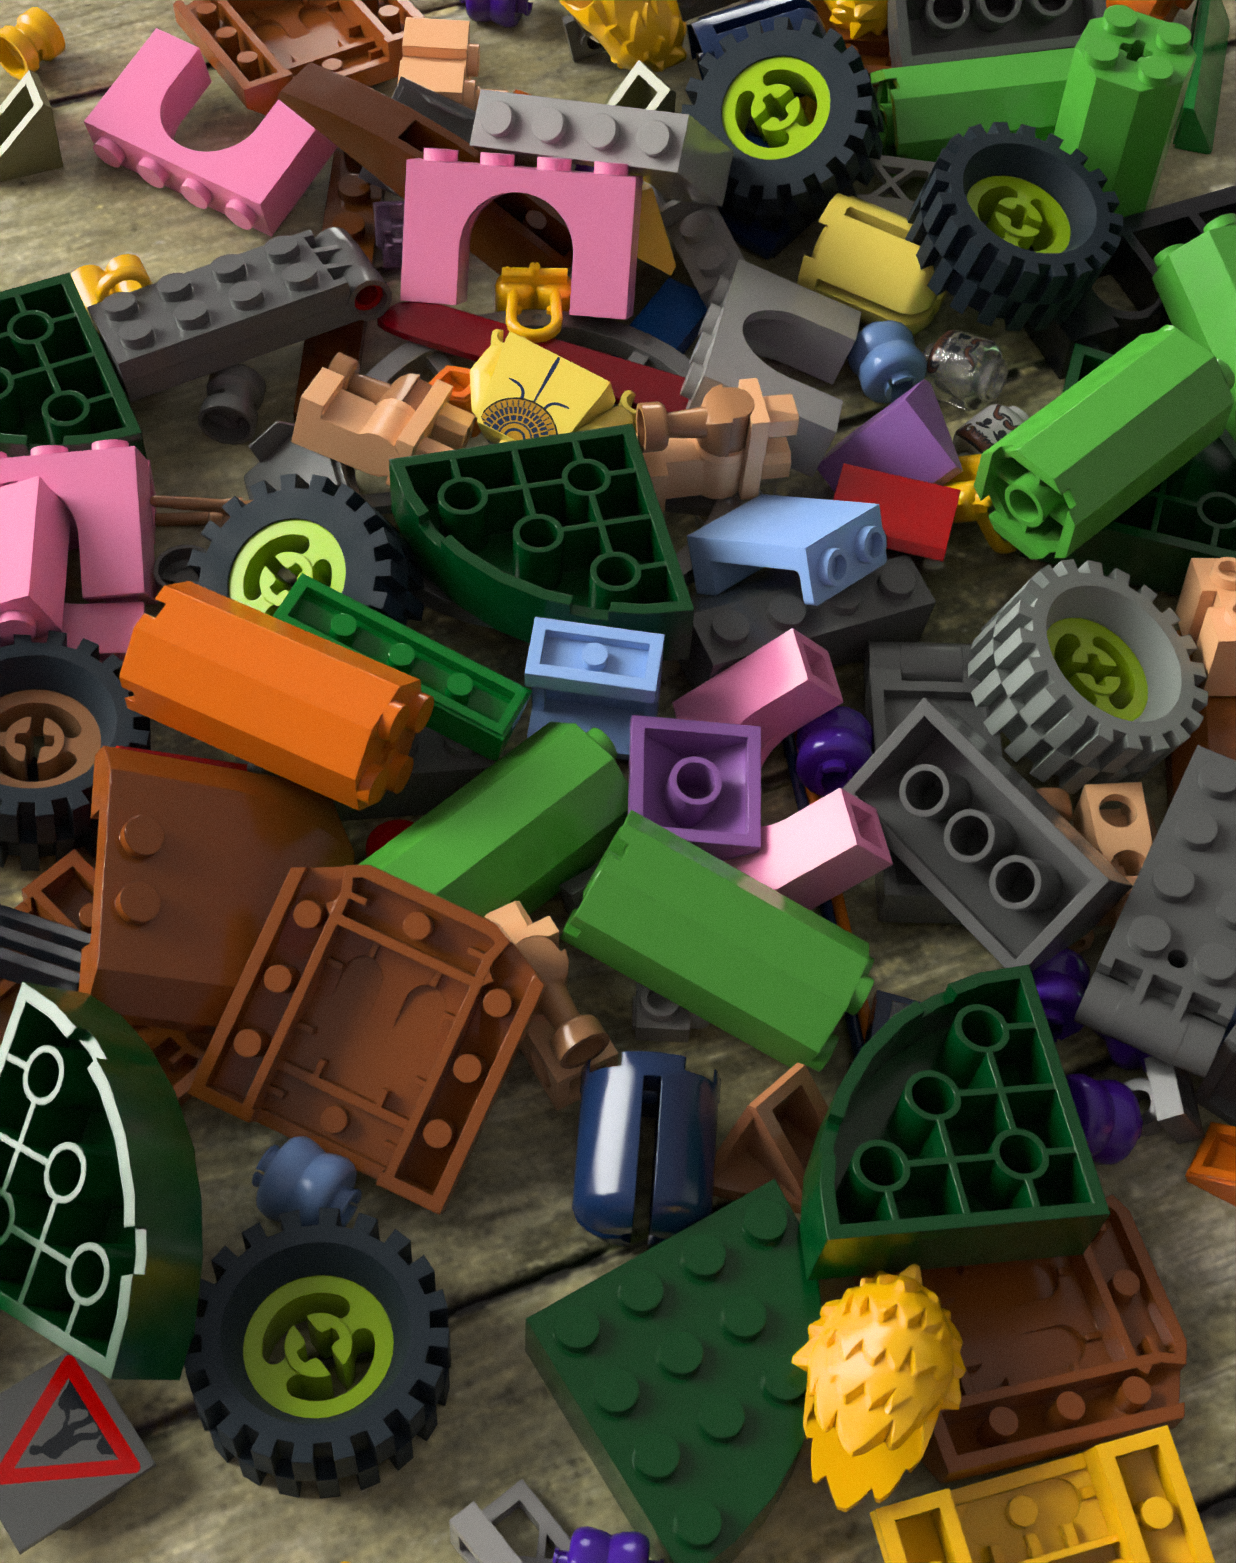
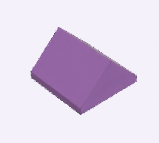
[817,379,963,492]
[628,715,761,861]

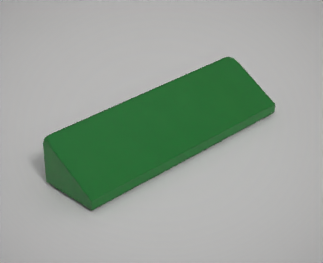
[1173,0,1230,154]
[273,573,532,761]

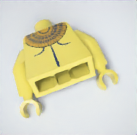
[470,329,637,444]

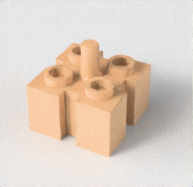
[397,17,509,111]
[1175,557,1236,696]

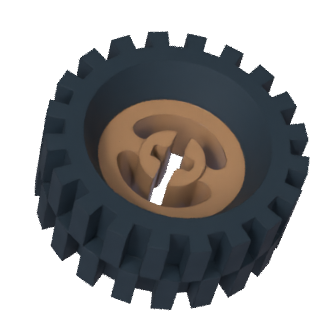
[0,630,151,871]

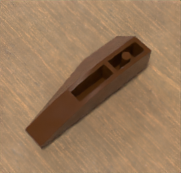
[277,62,573,276]

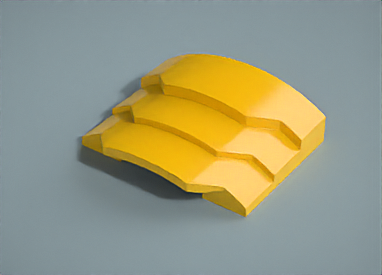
[870,1425,1215,1563]

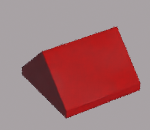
[833,463,961,562]

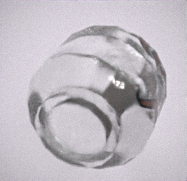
[923,330,1008,411]

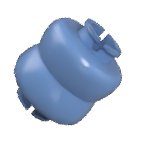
[847,320,927,404]
[252,1136,362,1227]

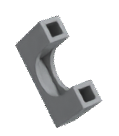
[470,89,734,206]
[680,259,862,477]

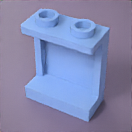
[687,494,887,606]
[524,617,665,761]

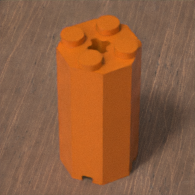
[119,581,434,811]

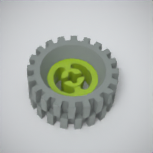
[968,559,1208,794]

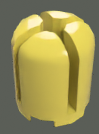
[797,193,948,337]

